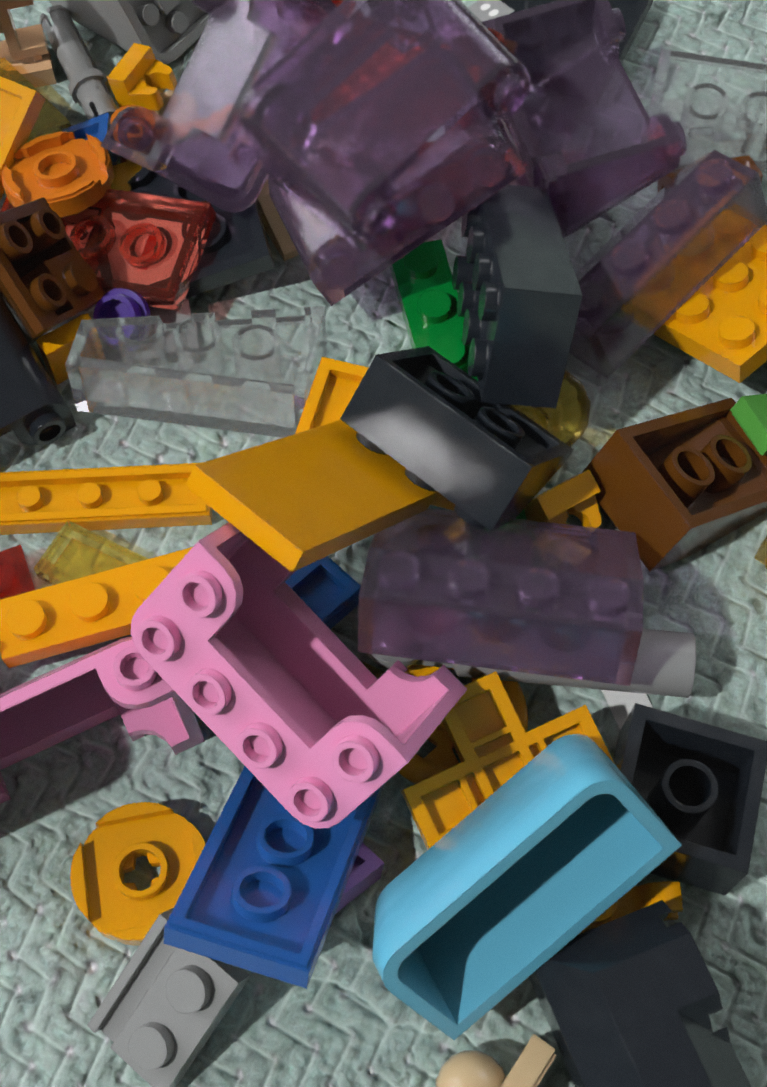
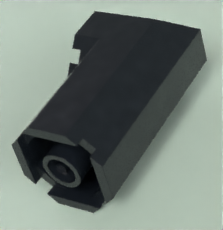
[529,900,751,1087]

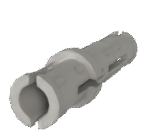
[39,5,118,120]

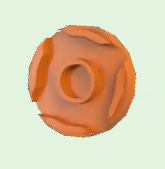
[1,131,115,218]

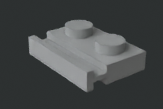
[87,908,251,1087]

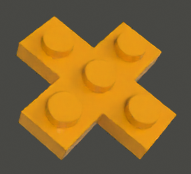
[401,671,615,850]

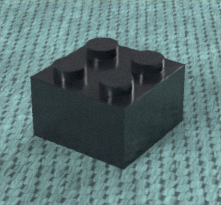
[613,703,767,896]

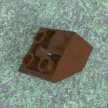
[0,197,105,344]

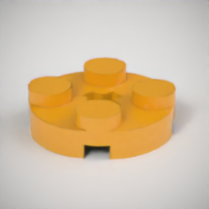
[70,802,206,946]

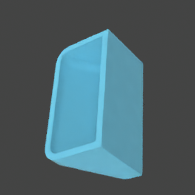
[372,734,682,1040]

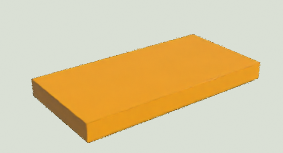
[185,420,437,572]

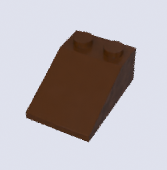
[582,398,767,572]

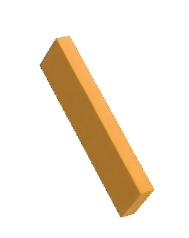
[0,463,212,535]

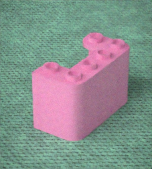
[131,522,467,829]

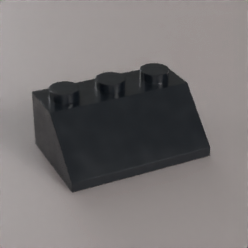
[340,346,574,531]

